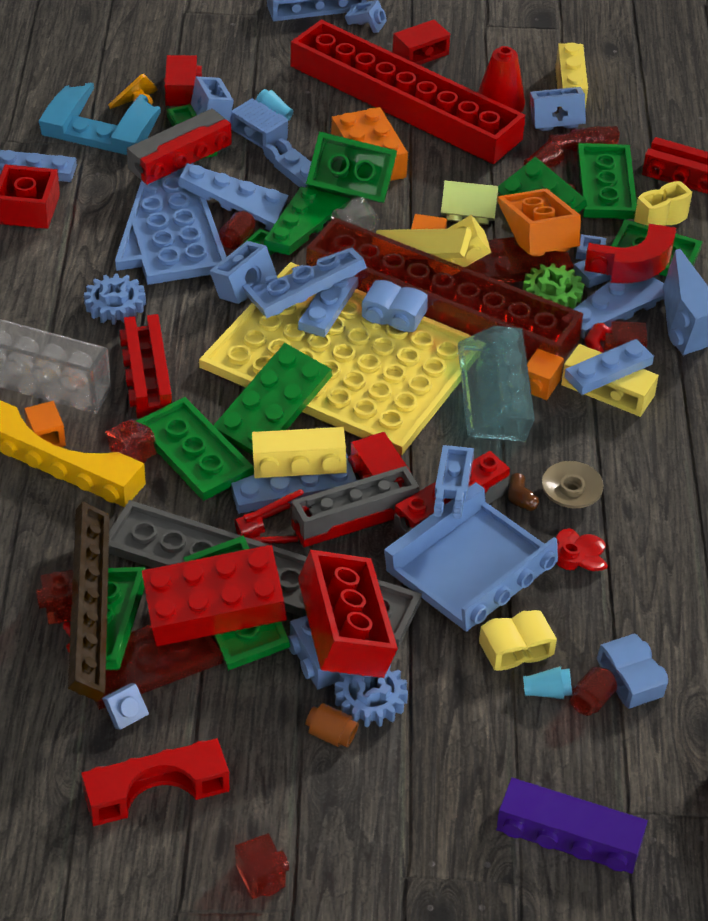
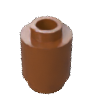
[305,703,359,748]

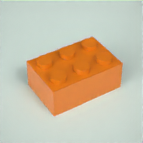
[331,107,408,181]

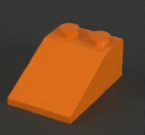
[497,188,581,256]

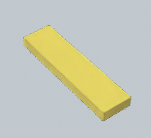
[369,228,472,259]

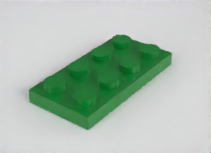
[577,143,637,219]
[213,343,333,455]
[135,397,254,501]
[183,535,290,671]

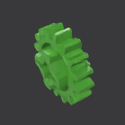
[523,263,584,313]

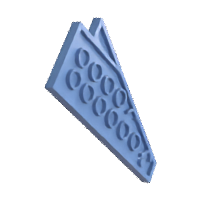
[115,163,226,285]

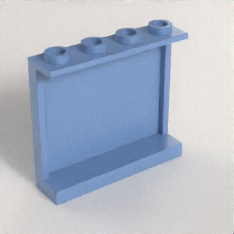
[384,482,558,632]

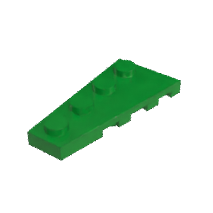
[264,186,351,255]
[106,567,146,670]

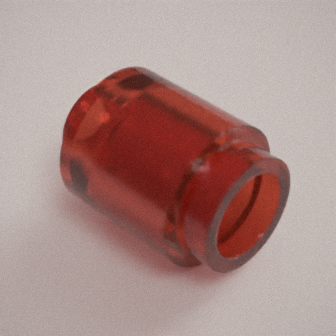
[218,211,256,250]
[570,667,617,716]

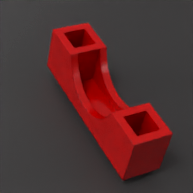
[81,738,230,827]

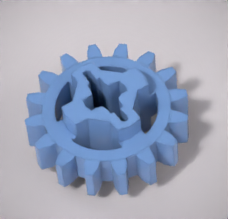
[84,273,146,325]
[335,664,408,727]

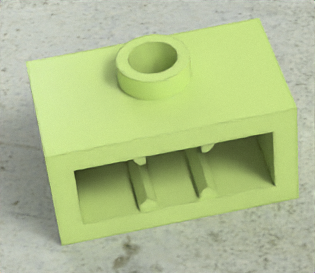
[441,180,498,225]

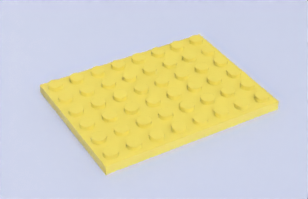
[199,262,487,455]

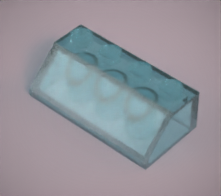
[458,326,535,441]

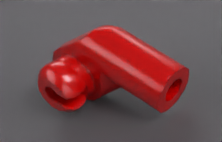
[584,323,611,353]

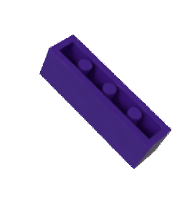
[496,777,648,874]

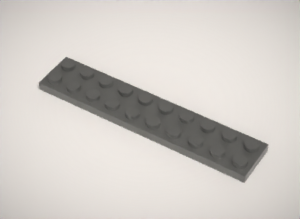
[109,500,422,648]

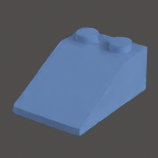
[663,249,708,355]

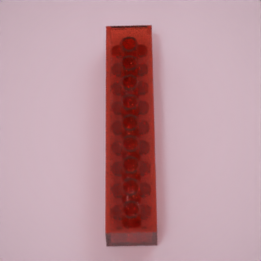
[306,217,584,362]

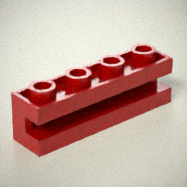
[642,137,708,194]
[119,314,172,419]

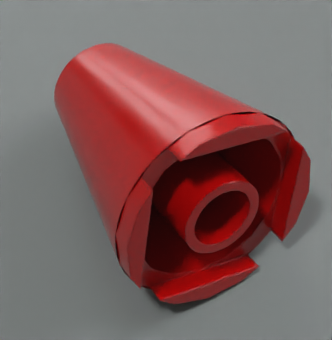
[478,46,525,113]

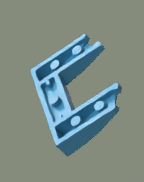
[39,83,161,155]

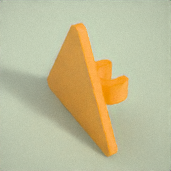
[108,74,158,109]

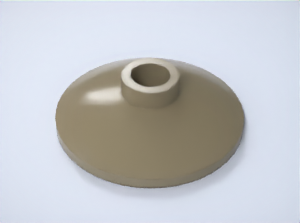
[542,461,604,508]

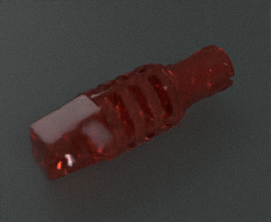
[548,126,620,152]

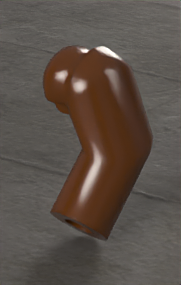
[508,473,539,511]

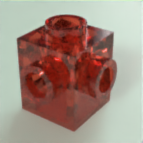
[105,419,157,463]
[36,569,73,625]

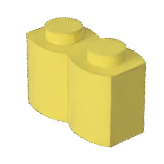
[634,181,692,226]
[479,610,557,671]

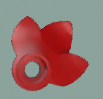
[556,528,608,571]

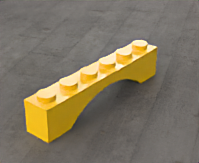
[0,400,145,507]

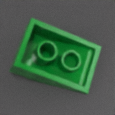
[306,131,398,204]

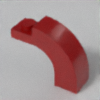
[584,223,676,283]

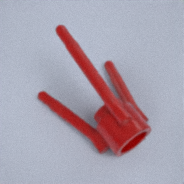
[234,489,304,544]

